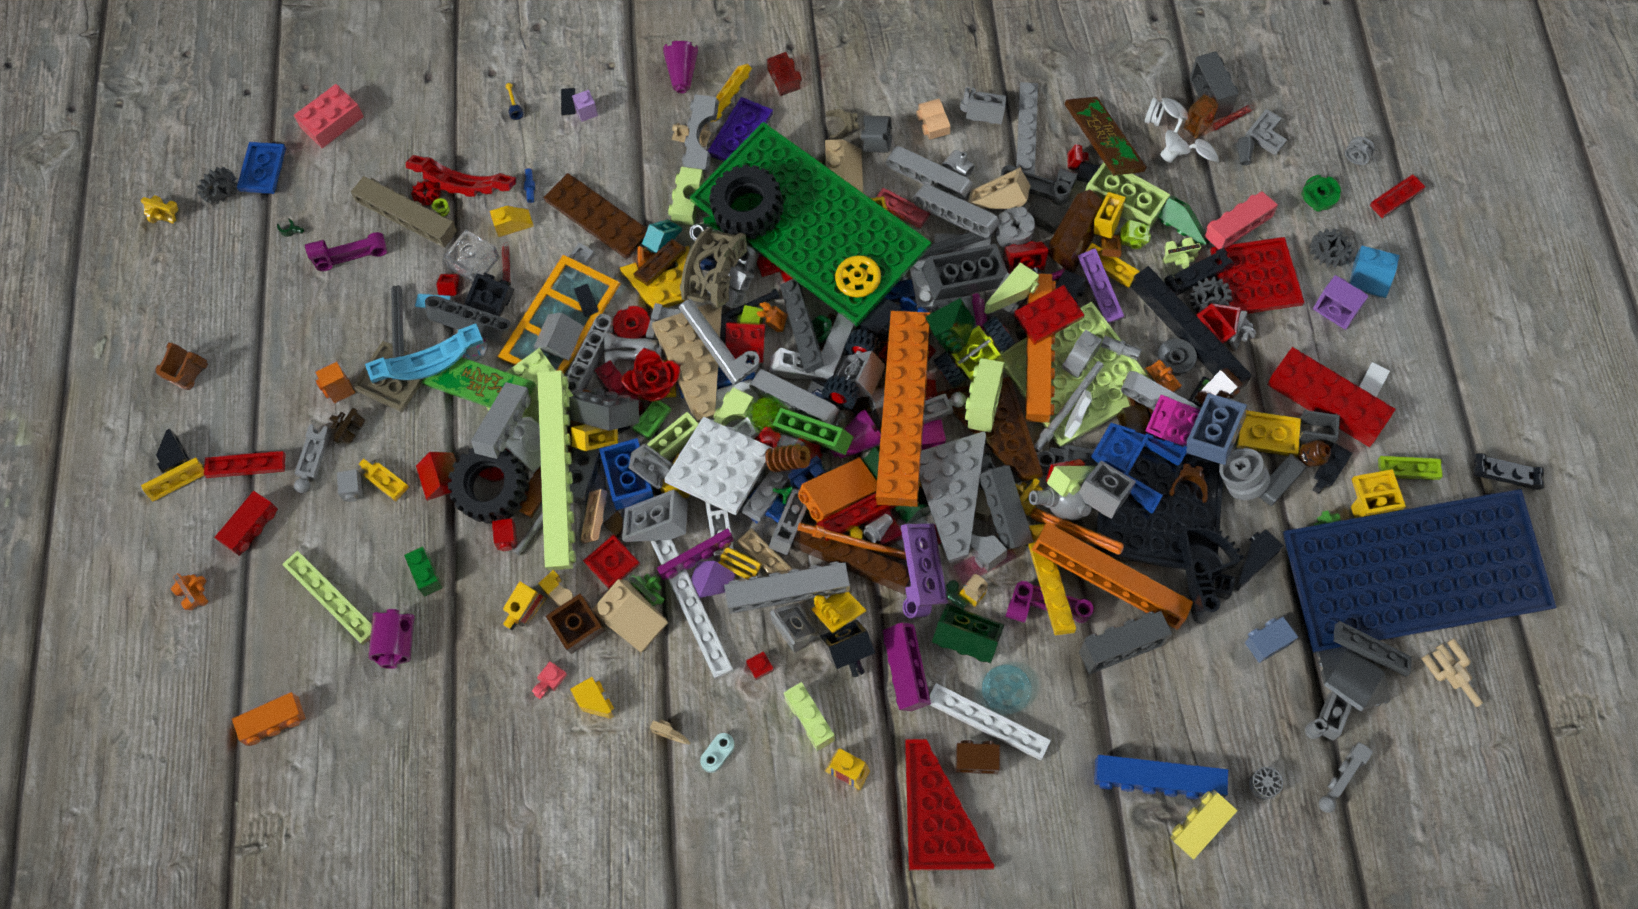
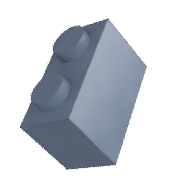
[1245,617,1298,663]

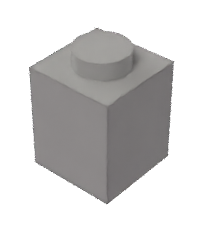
[337,469,364,502]

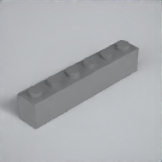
[724,561,850,614]

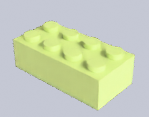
[1085,162,1170,229]

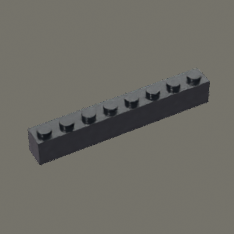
[1131,266,1252,390]

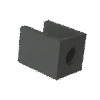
[1299,410,1340,449]

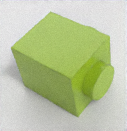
[737,305,764,324]

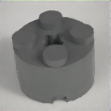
[861,115,892,153]

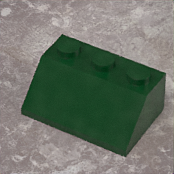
[925,298,976,355]
[932,604,1005,663]

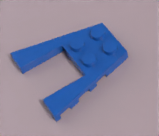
[1091,423,1187,514]

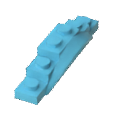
[365,324,484,384]

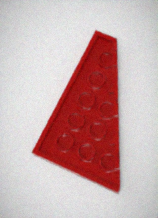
[905,739,994,871]

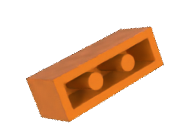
[232,692,306,746]

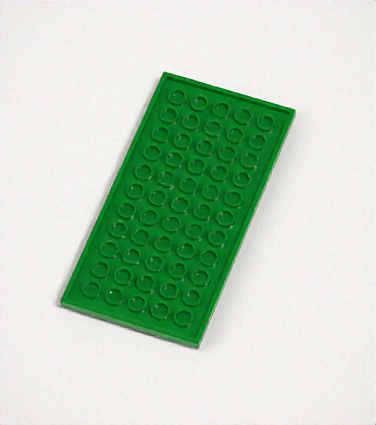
[689,122,932,326]

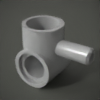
[942,150,975,178]

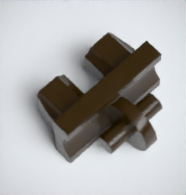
[329,407,365,445]

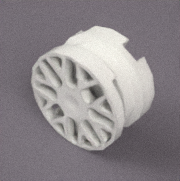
[1145,98,1165,126]

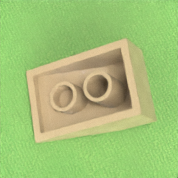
[968,167,1030,209]
[592,579,669,652]

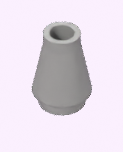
[864,514,893,543]

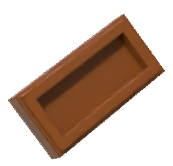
[1100,234,1122,257]

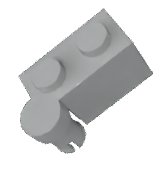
[960,87,1006,124]
[1305,691,1352,741]

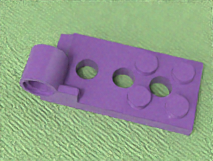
[901,523,948,618]

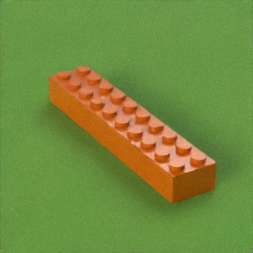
[876,311,930,507]

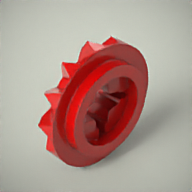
[411,179,441,205]

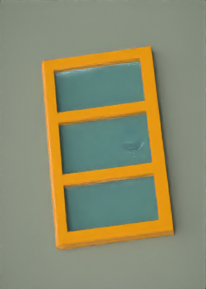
[498,255,621,374]

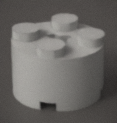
[996,207,1035,248]

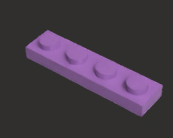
[1078,248,1124,324]

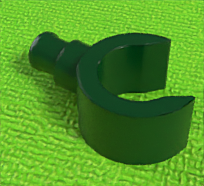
[277,218,304,237]

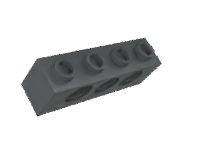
[569,446,607,506]

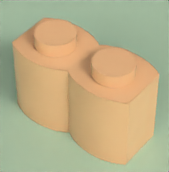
[916,99,950,140]

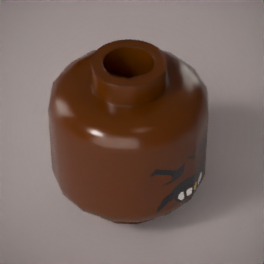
[1298,440,1331,467]

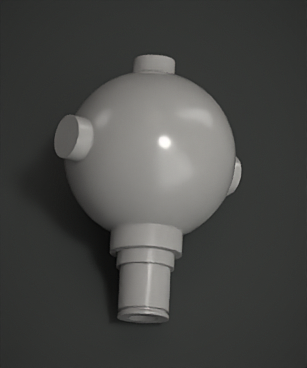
[1029,482,1092,521]

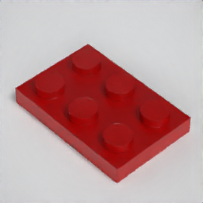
[1014,285,1085,345]

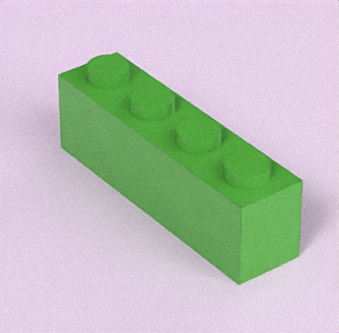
[773,408,853,455]

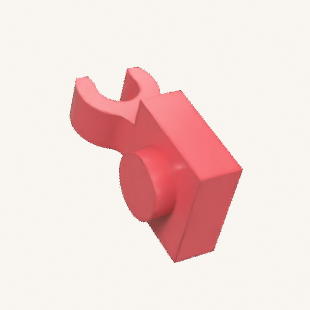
[532,661,567,699]

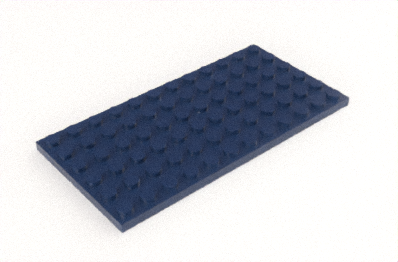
[1283,489,1557,653]

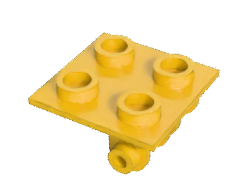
[811,592,866,633]

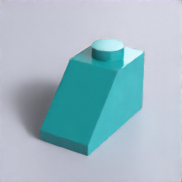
[642,219,683,253]

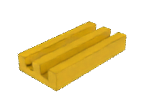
[718,547,762,580]

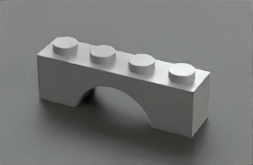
[682,94,719,173]
[969,534,1007,572]

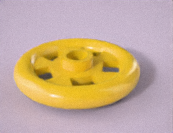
[835,256,881,298]

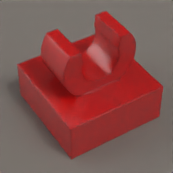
[1067,144,1089,170]

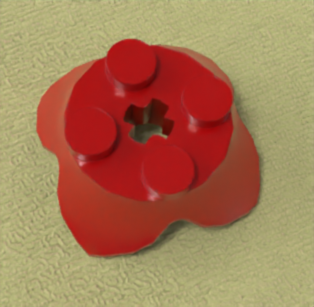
[622,348,680,401]

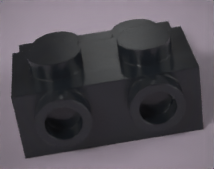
[464,272,515,316]

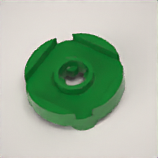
[1301,175,1341,212]

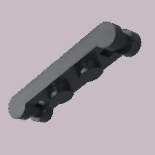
[1164,248,1234,295]
[1474,453,1544,490]

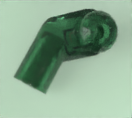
[946,580,968,610]

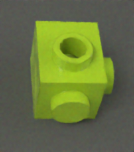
[1120,220,1151,249]

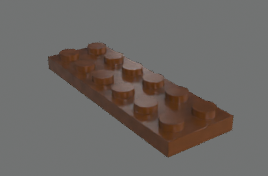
[544,173,647,259]

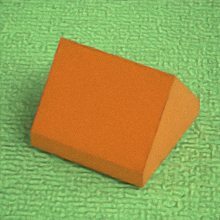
[637,246,653,269]

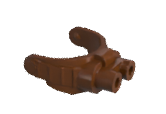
[1169,464,1208,503]

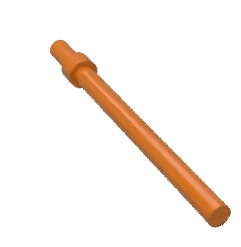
[798,523,906,560]

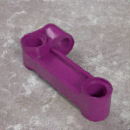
[305,232,387,272]
[1005,581,1093,623]

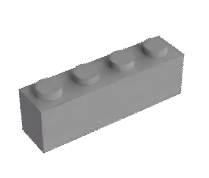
[471,382,531,459]

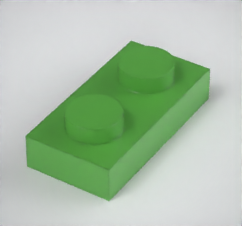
[633,401,672,440]

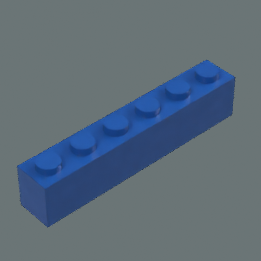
[1094,755,1228,799]

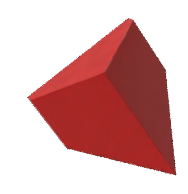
[1197,303,1240,344]

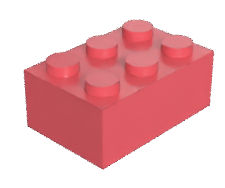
[294,84,364,148]

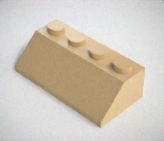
[825,139,863,193]

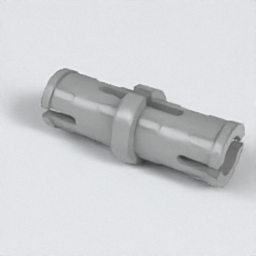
[1101,335,1142,361]

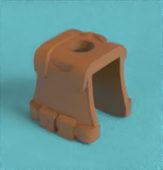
[155,342,208,390]

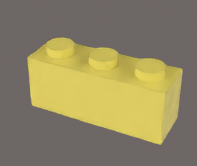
[1170,789,1238,860]

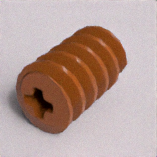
[765,444,810,472]

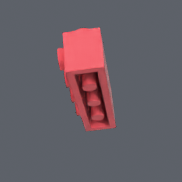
[1205,191,1278,249]

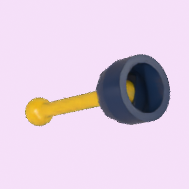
[505,83,524,120]

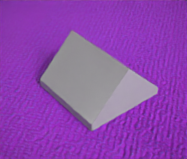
[533,313,584,361]
[770,603,820,653]

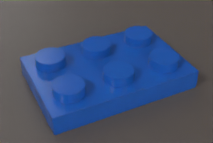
[237,142,286,194]

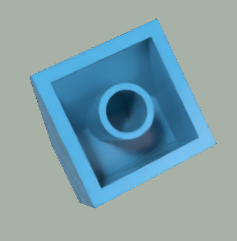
[1349,246,1400,298]

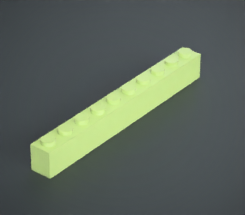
[537,370,576,571]

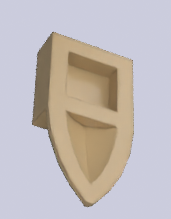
[650,720,691,745]

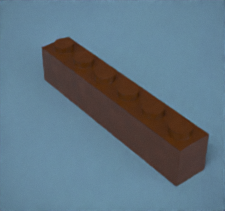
[793,531,910,595]

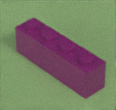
[883,622,931,712]

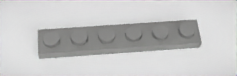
[1016,82,1038,175]

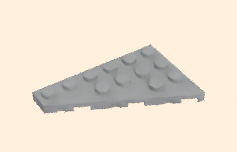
[919,431,986,563]

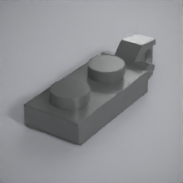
[1049,445,1098,466]

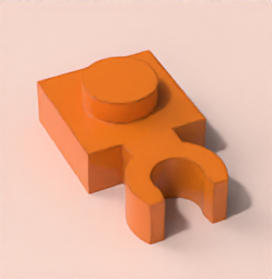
[757,302,788,332]

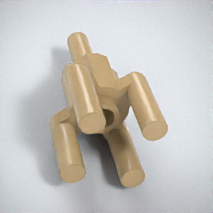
[1421,638,1483,707]

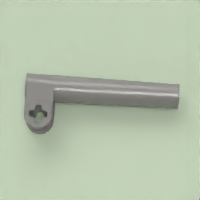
[679,299,759,386]

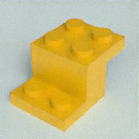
[1351,469,1406,518]

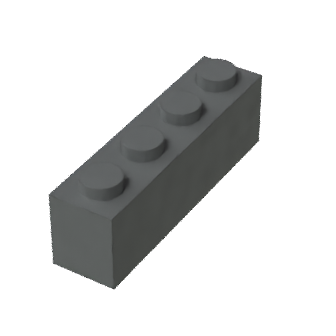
[979,465,1033,551]

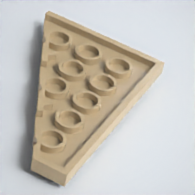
[652,304,722,423]

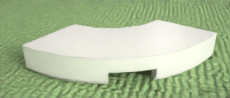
[1064,390,1092,439]

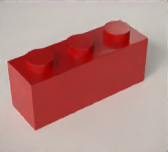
[214,491,278,556]

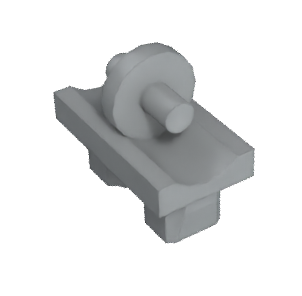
[1226,311,1256,350]

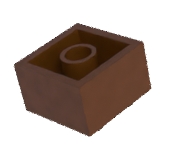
[545,593,606,654]

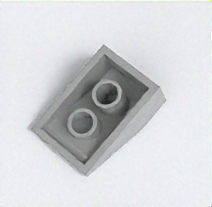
[622,489,688,542]

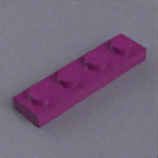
[657,528,734,581]

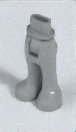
[604,332,666,364]

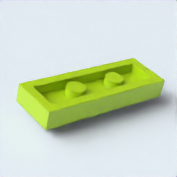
[1378,456,1443,480]

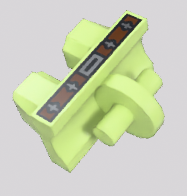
[1163,237,1201,269]

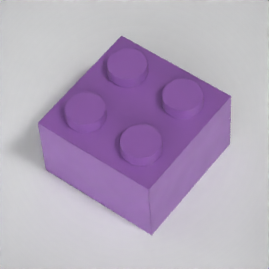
[1313,275,1369,330]

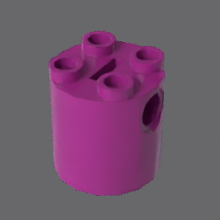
[368,609,415,669]

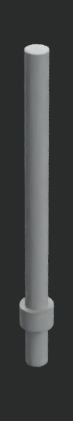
[1034,361,1104,452]

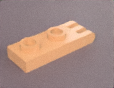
[581,489,607,544]

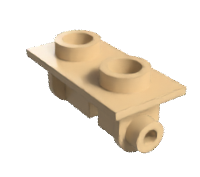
[672,123,711,147]

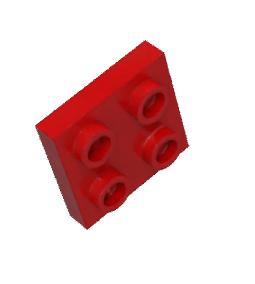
[726,322,765,363]

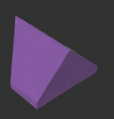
[691,561,736,598]

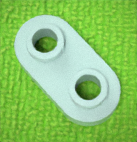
[700,733,735,773]

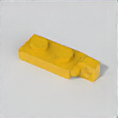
[358,458,409,502]

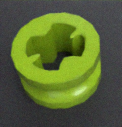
[432,198,450,217]

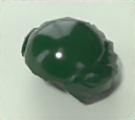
[811,315,832,344]

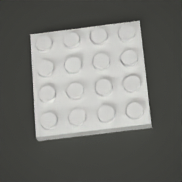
[665,417,773,515]

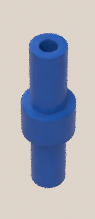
[524,168,535,203]

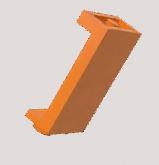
[798,457,877,522]

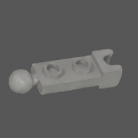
[924,392,966,424]
[294,424,332,493]
[1319,742,1373,813]

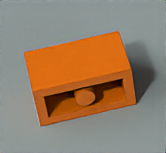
[315,362,355,404]

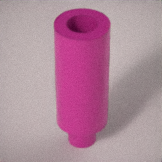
[972,293,987,331]

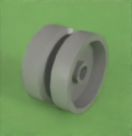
[1219,448,1270,500]

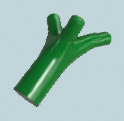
[773,486,795,504]

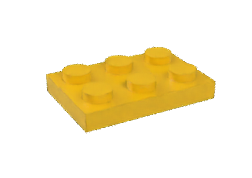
[1237,410,1301,457]

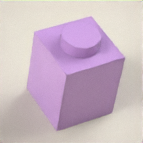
[572,90,598,122]

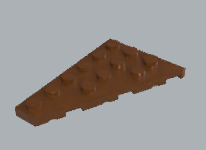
[937,377,1043,481]

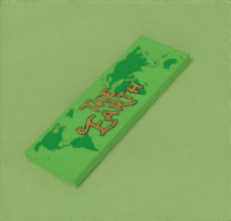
[422,357,536,408]

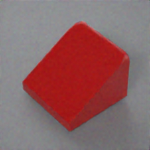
[436,274,459,296]

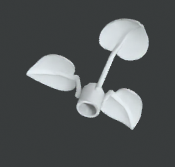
[1160,98,1219,163]

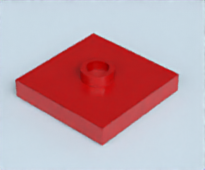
[583,534,640,589]

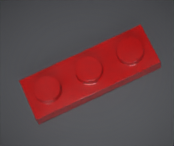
[1370,174,1426,218]

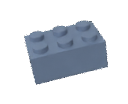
[1187,393,1247,465]

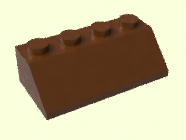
[1047,189,1103,273]

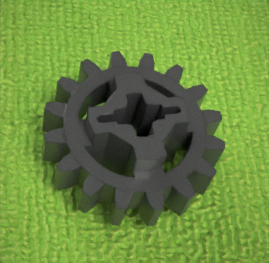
[197,167,237,204]
[1309,228,1353,268]
[1190,277,1233,313]

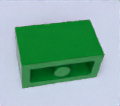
[404,546,443,597]

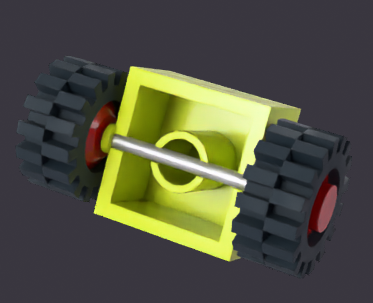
[933,316,1016,388]

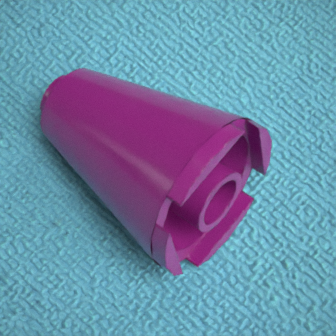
[663,41,698,94]
[830,409,881,459]

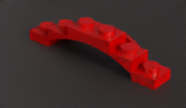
[406,155,516,197]

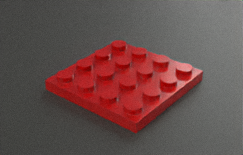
[1210,237,1304,315]

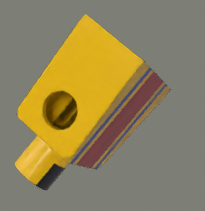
[503,581,547,631]
[825,748,870,790]

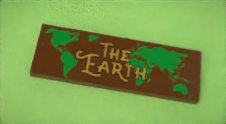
[1064,96,1147,176]

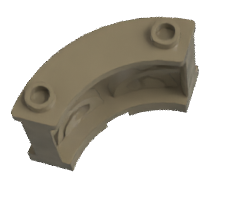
[680,227,747,309]

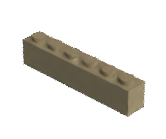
[351,176,457,248]

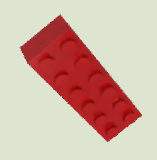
[1267,347,1396,448]

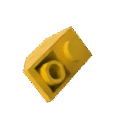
[570,677,615,719]

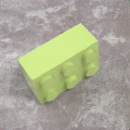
[965,358,1004,432]

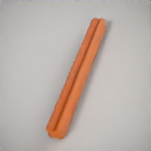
[1030,508,1124,555]

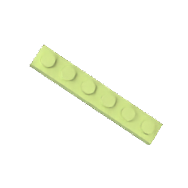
[282,550,372,645]

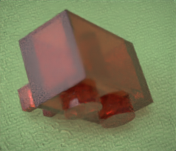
[766,52,802,96]

